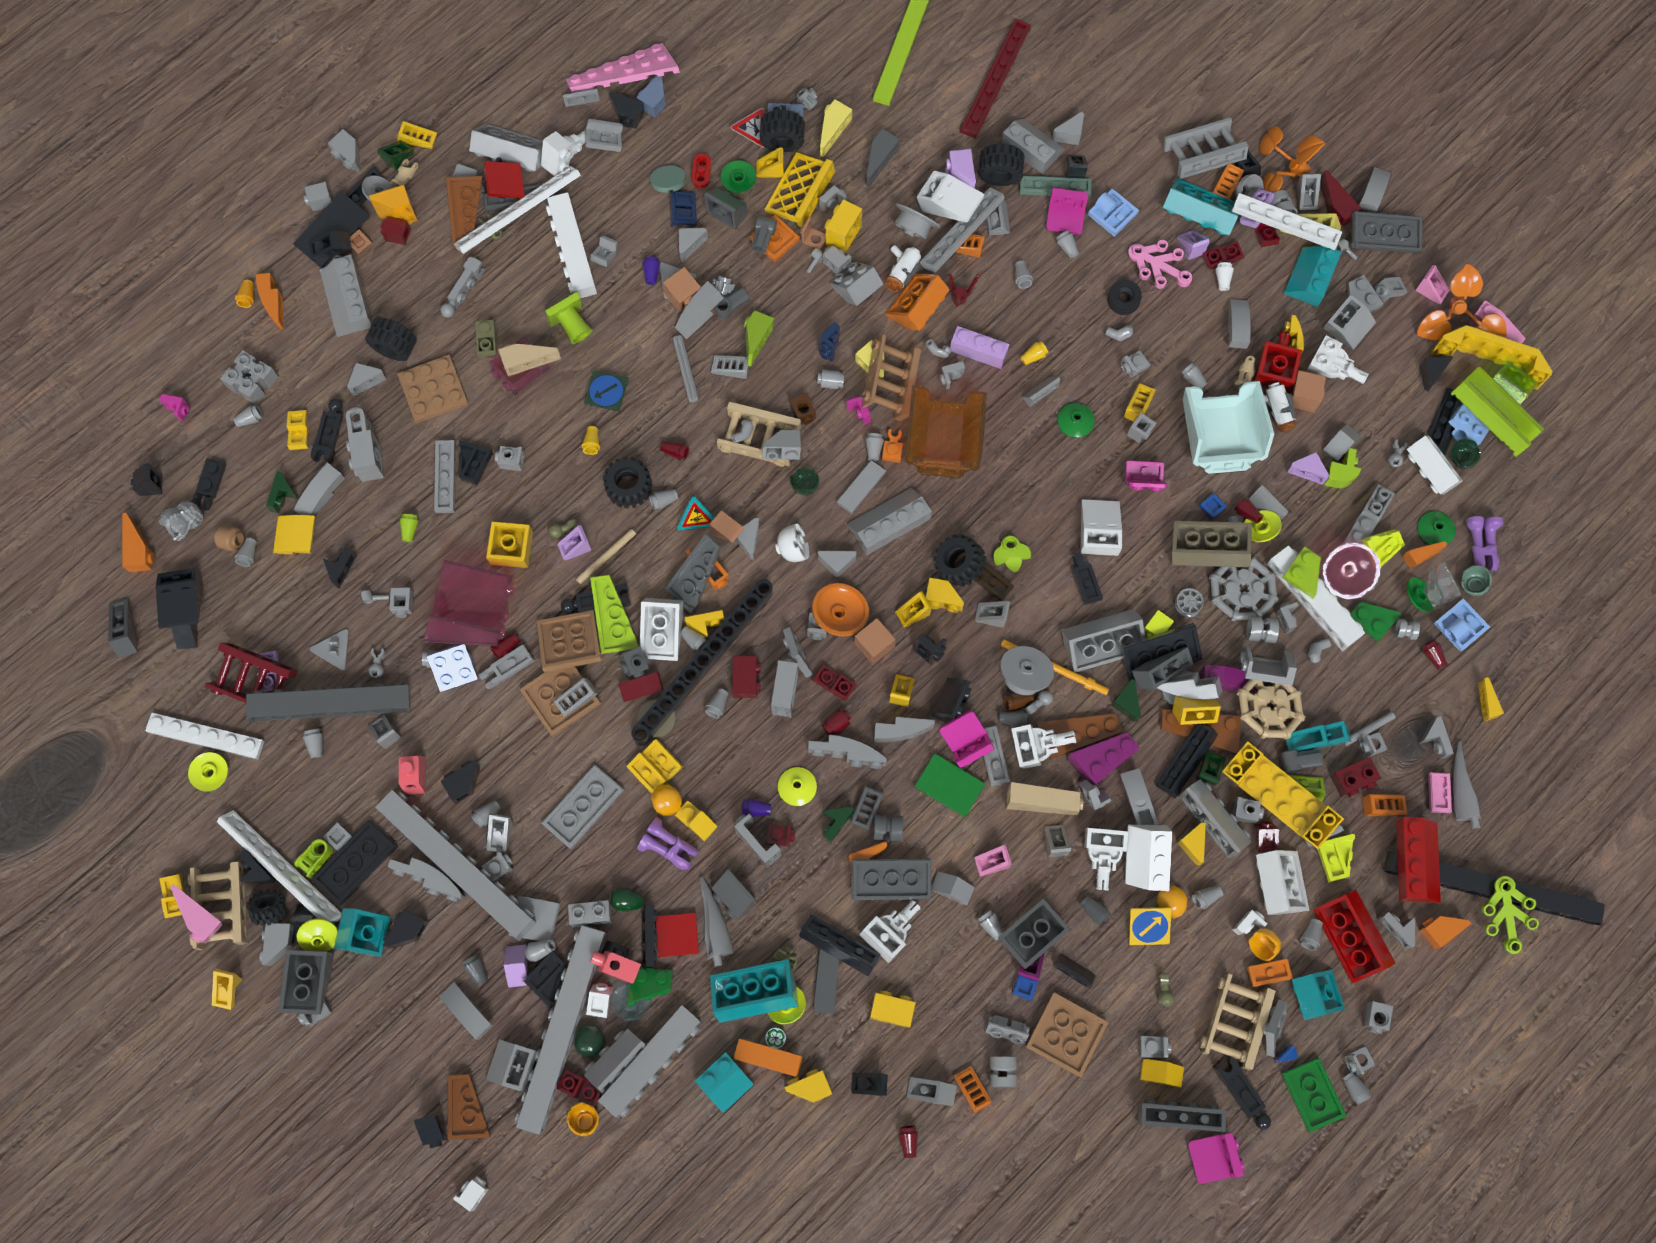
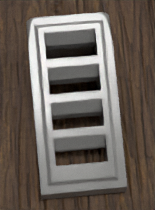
[711,355,750,379]
[553,678,599,717]

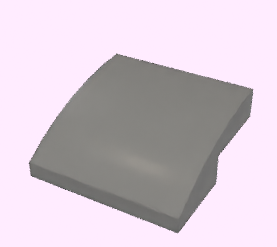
[509,896,560,941]

